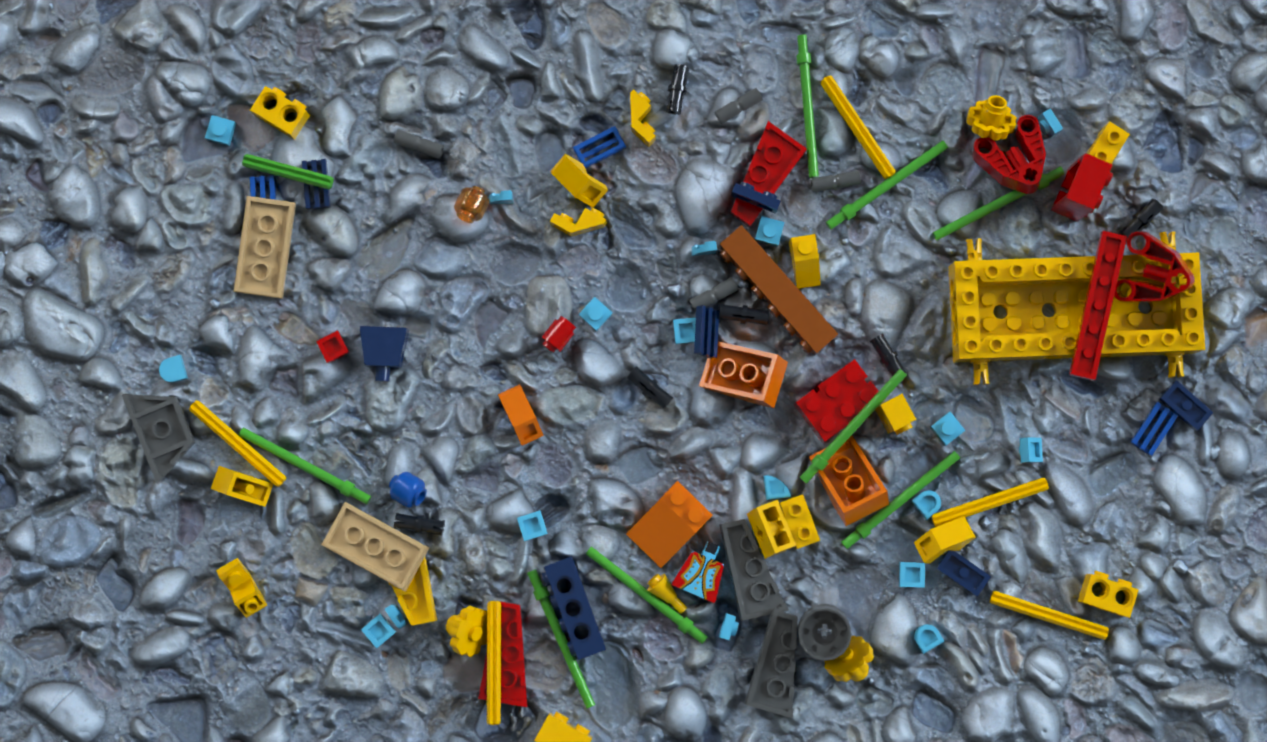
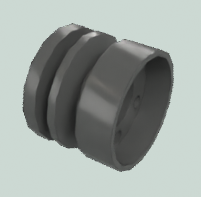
[798,603,851,661]

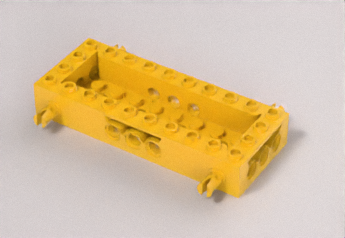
[948,231,1205,385]

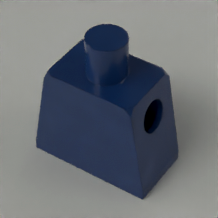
[360,326,409,382]

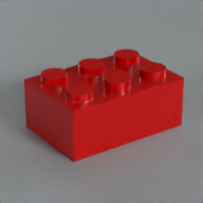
[1051,153,1113,222]
[793,359,879,443]

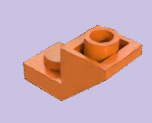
[498,384,544,446]

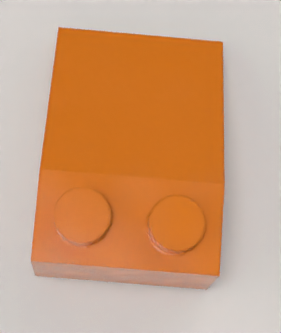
[699,341,788,408]
[809,435,889,526]
[626,481,713,568]

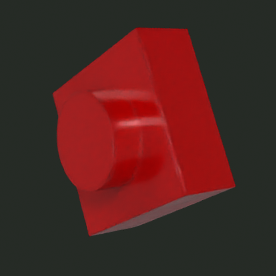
[316,330,350,364]

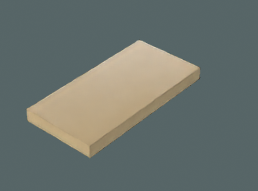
[233,196,296,299]
[321,502,429,591]

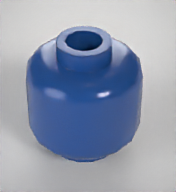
[389,472,427,508]

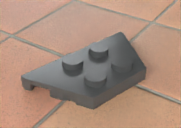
[122,394,195,482]

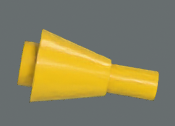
[647,574,687,614]

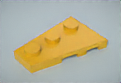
[388,556,437,626]

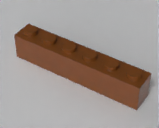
[719,225,838,356]

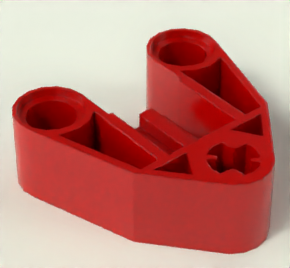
[973,115,1046,194]
[1114,231,1195,301]

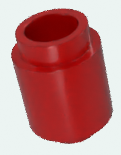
[541,316,576,353]

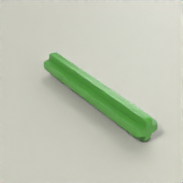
[242,154,334,190]

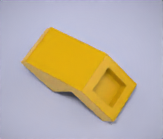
[630,89,656,147]
[551,154,608,208]
[550,208,607,237]
[914,517,976,564]
[216,558,268,618]

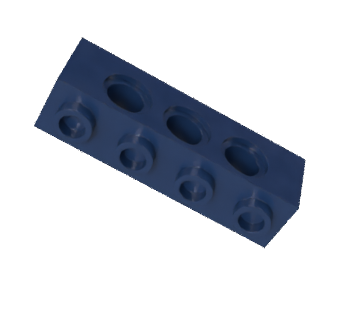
[541,556,606,660]

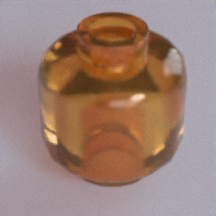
[454,186,490,223]

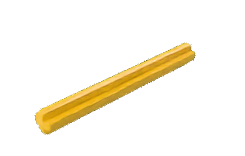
[820,75,895,179]
[189,400,287,487]
[931,478,1049,527]
[989,591,1109,640]
[487,601,501,725]

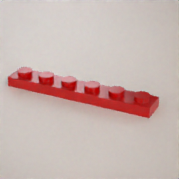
[1069,231,1127,381]

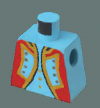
[671,541,724,603]

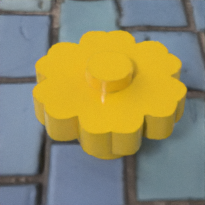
[966,95,1017,140]
[446,606,487,657]
[824,635,874,682]

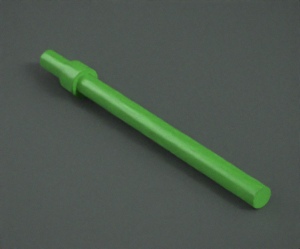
[796,35,819,178]
[826,140,948,230]
[932,166,1065,241]
[800,369,907,483]
[239,427,371,505]
[841,451,960,549]
[586,546,708,644]
[527,569,595,709]

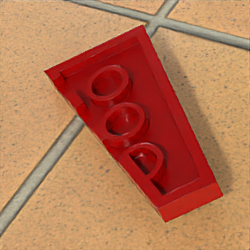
[731,121,807,227]
[478,601,527,707]

